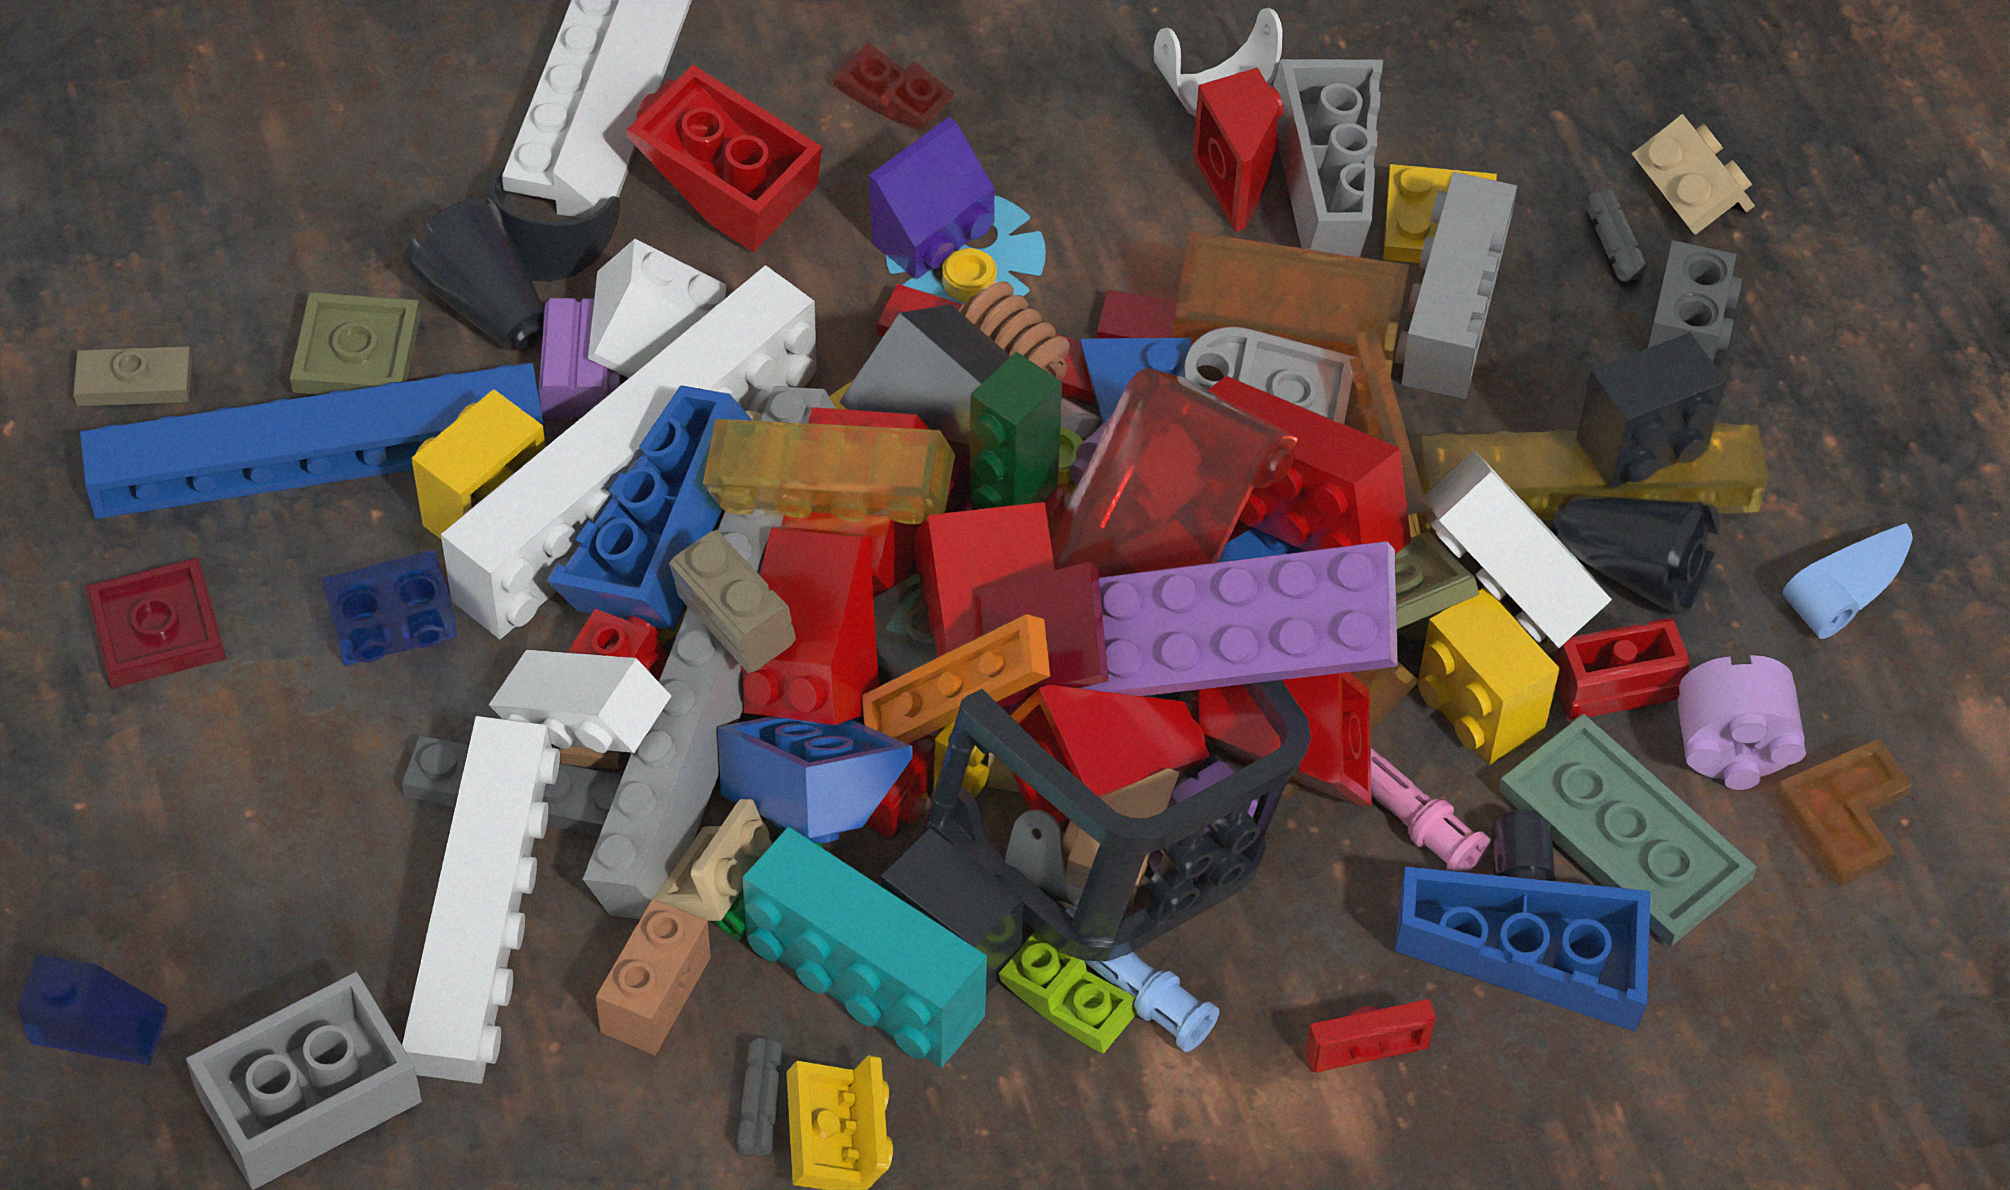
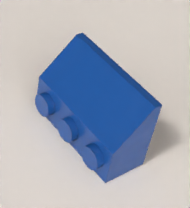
[718,717,913,843]

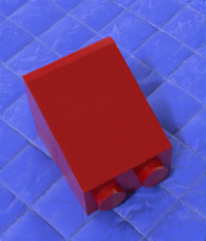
[911,502,1055,658]
[1191,672,1372,807]
[1010,685,1210,836]

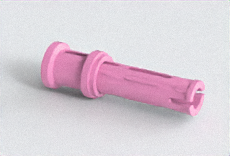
[1371,748,1491,873]

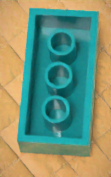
[743,826,987,1068]

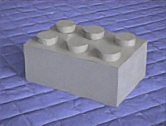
[186,971,422,1190]

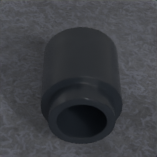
[1491,809,1555,881]

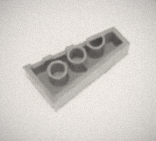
[1273,59,1383,264]
[1395,172,1517,399]

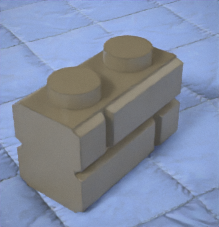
[669,530,796,673]

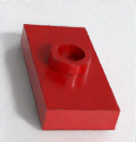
[1305,999,1436,1073]

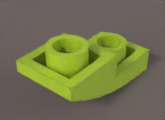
[999,931,1137,1054]

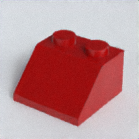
[1192,67,1283,232]

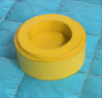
[942,248,997,302]

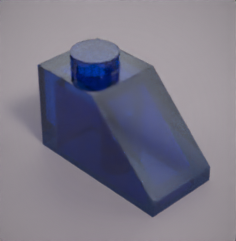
[17,954,168,1065]

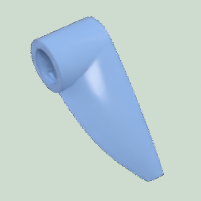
[1782,523,1913,639]

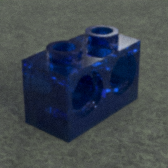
[322,550,457,666]

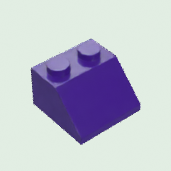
[869,117,995,280]

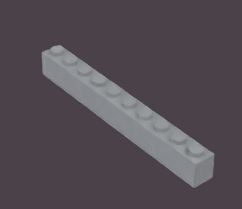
[583,386,836,919]

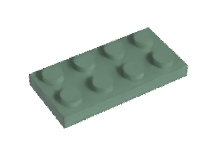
[1498,714,1757,947]

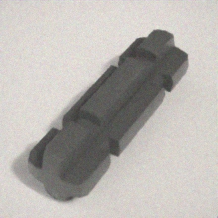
[1586,189,1647,283]
[737,1038,783,1158]

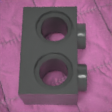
[1648,240,1743,362]

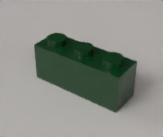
[969,351,1062,510]

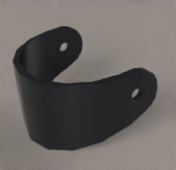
[488,168,620,282]

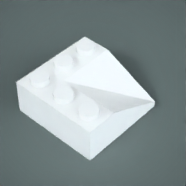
[1424,450,1612,648]

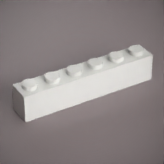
[402,716,560,1084]

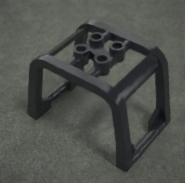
[922,680,1311,962]

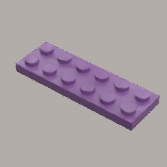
[1081,541,1398,696]

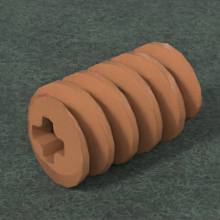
[959,281,1070,382]

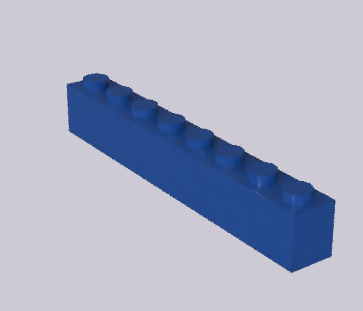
[80,363,546,519]

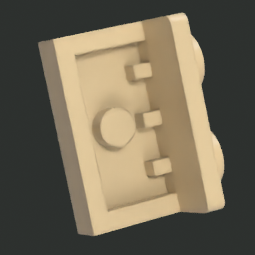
[1632,114,1755,235]
[654,799,772,921]

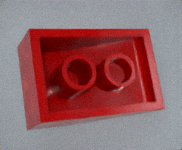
[627,64,822,253]
[741,526,879,725]

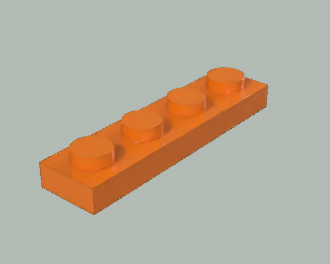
[862,614,1050,744]

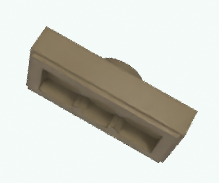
[74,346,192,406]

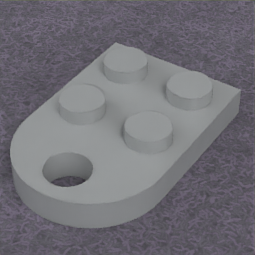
[1180,327,1357,424]

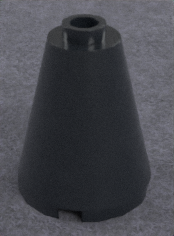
[403,197,545,350]
[1552,495,1720,615]

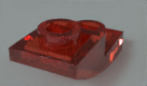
[834,42,955,130]

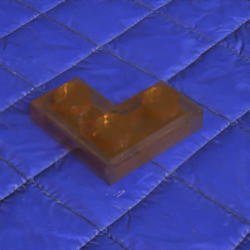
[1775,739,1912,886]

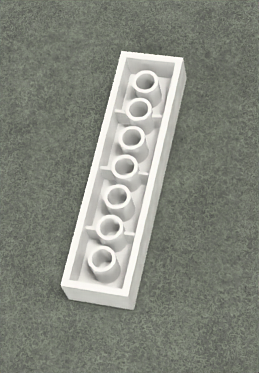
[441,265,817,639]

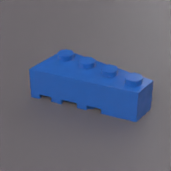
[547,385,757,631]
[1395,867,1651,1032]

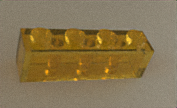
[703,419,955,524]

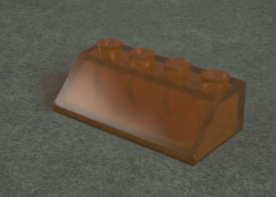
[1173,231,1409,385]

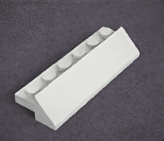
[502,0,692,219]

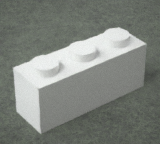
[489,650,671,753]

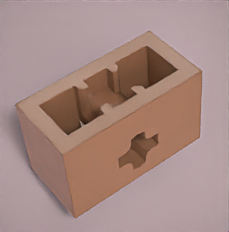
[596,899,711,1055]

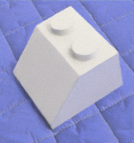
[588,239,726,378]

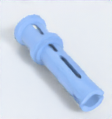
[1066,906,1219,1052]

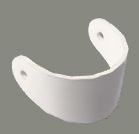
[1154,8,1282,117]

